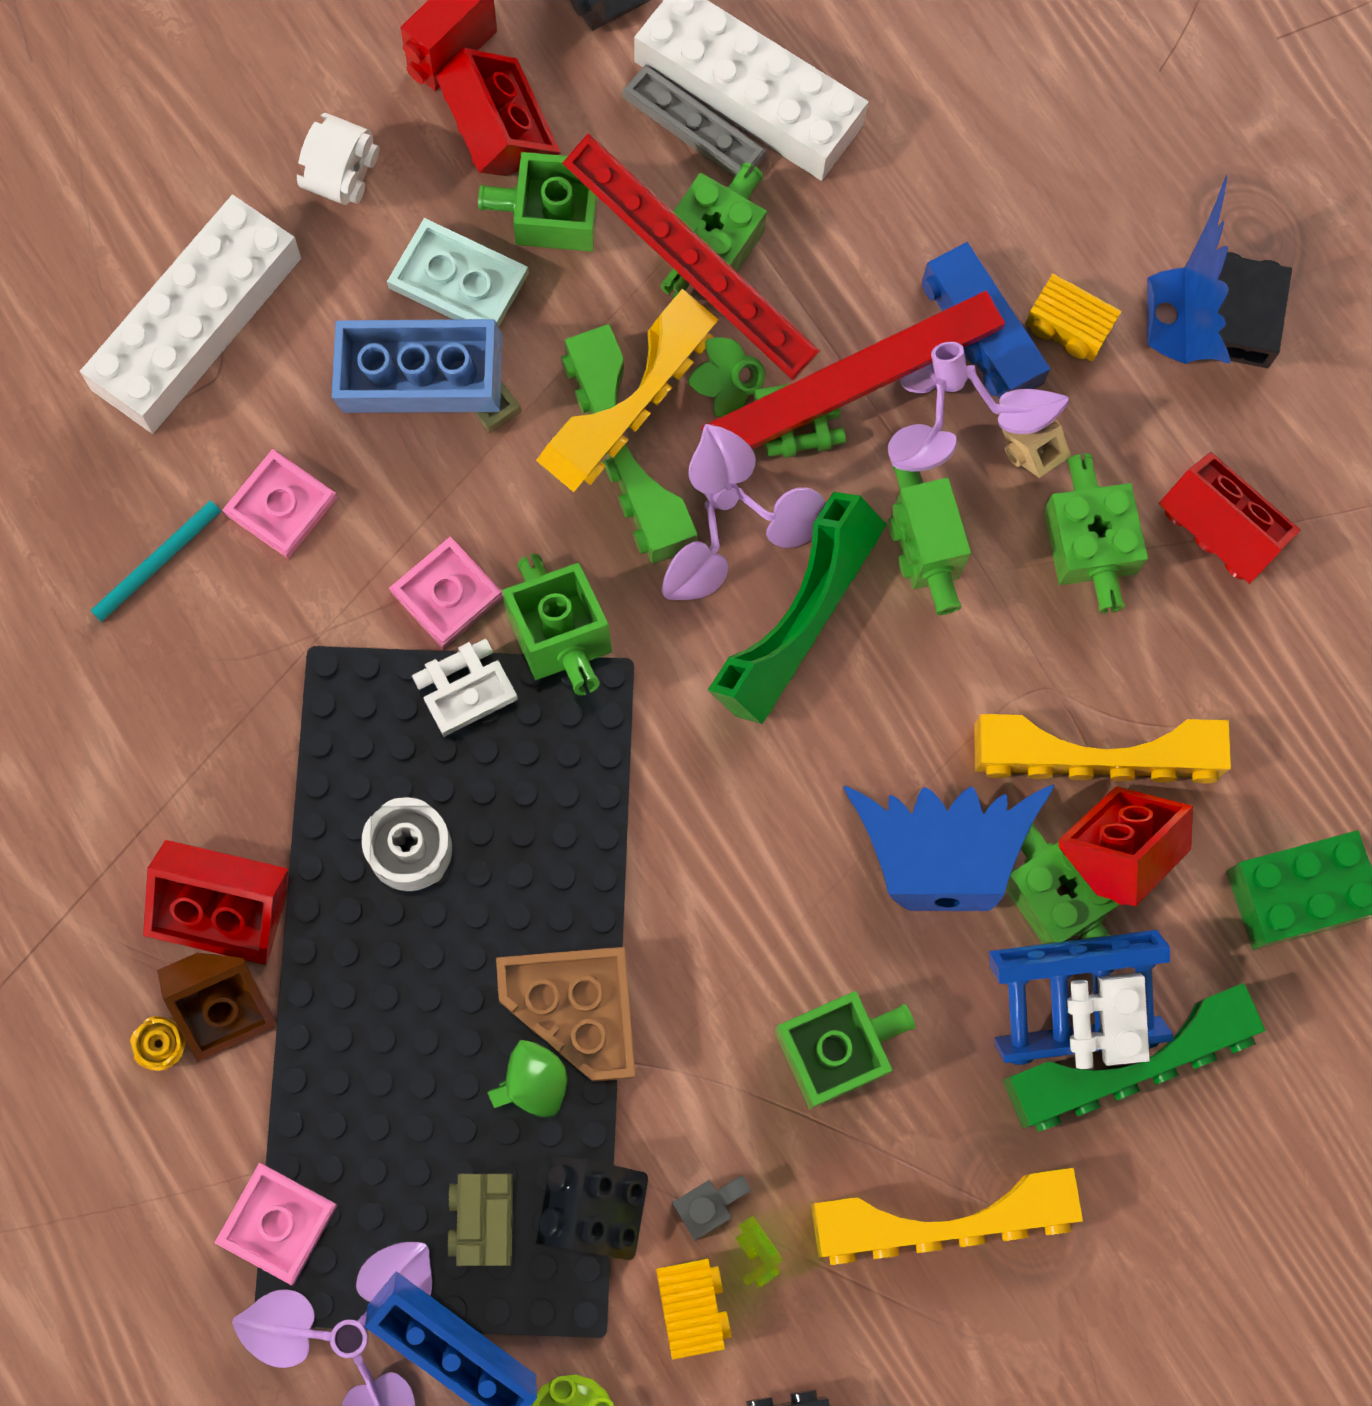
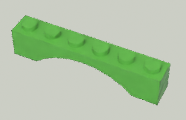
[561,324,698,564]

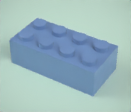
[331,319,503,413]

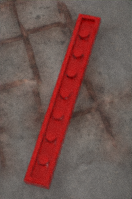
[562,133,821,381]
[701,290,1005,450]

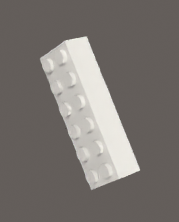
[634,0,869,181]
[80,194,302,434]

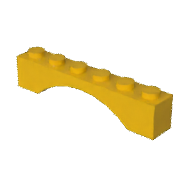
[536,289,719,492]
[974,714,1231,784]
[811,1168,1083,1265]

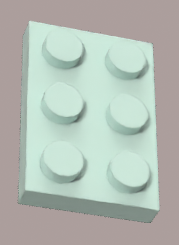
[387,218,529,327]

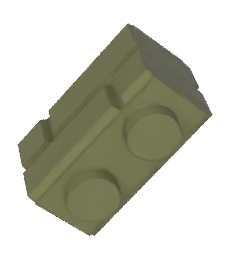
[448,1174,513,1266]

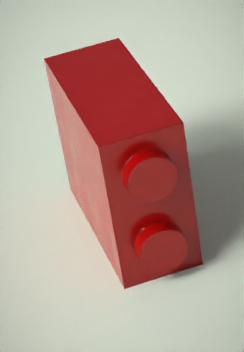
[400,0,497,91]

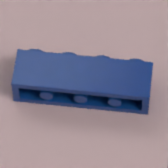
[922,242,1051,399]
[365,1271,537,1406]

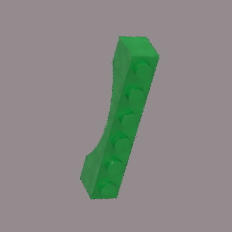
[708,491,887,724]
[1003,983,1266,1132]

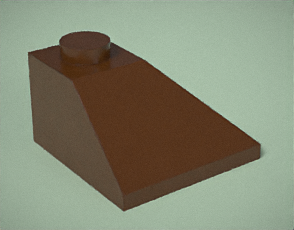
[157,952,277,1062]

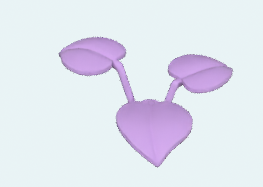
[888,342,1069,471]
[662,424,826,600]
[232,1242,432,1406]

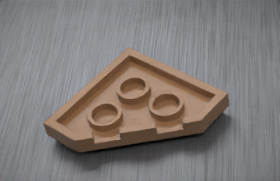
[496,947,635,1082]

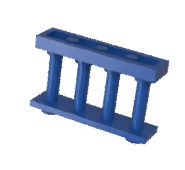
[989,930,1173,1065]

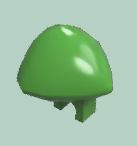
[487,1040,567,1117]

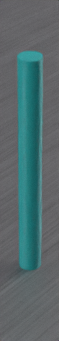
[90,500,221,622]

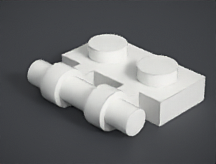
[412,638,518,737]
[1067,973,1150,1069]

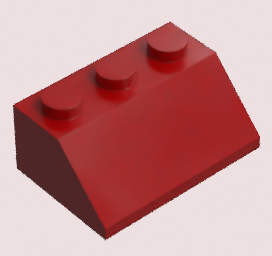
[436,47,561,176]
[1158,452,1301,584]
[1058,786,1193,906]
[143,840,288,965]

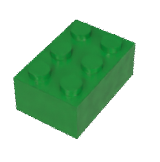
[1226,830,1372,950]

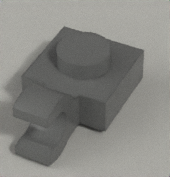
[672,1175,751,1241]

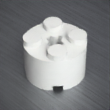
[297,113,380,205]
[362,797,452,891]

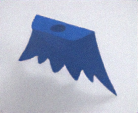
[1147,175,1231,364]
[843,785,1055,911]

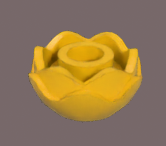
[130,1016,186,1071]

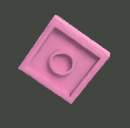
[223,449,338,559]
[389,536,503,650]
[215,1163,338,1285]

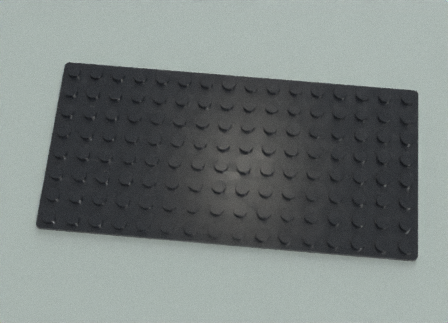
[255,646,634,1338]

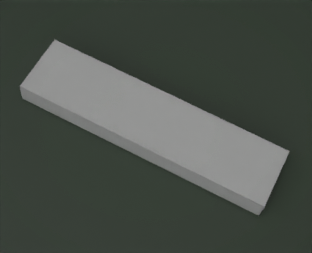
[622,64,766,178]

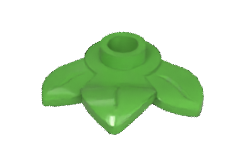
[688,337,766,417]

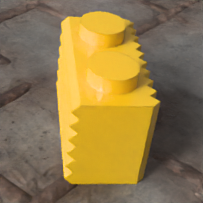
[1025,274,1122,361]
[656,1259,731,1360]

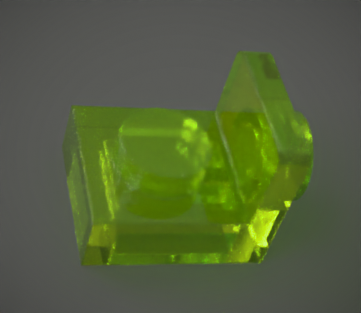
[736,1215,783,1288]

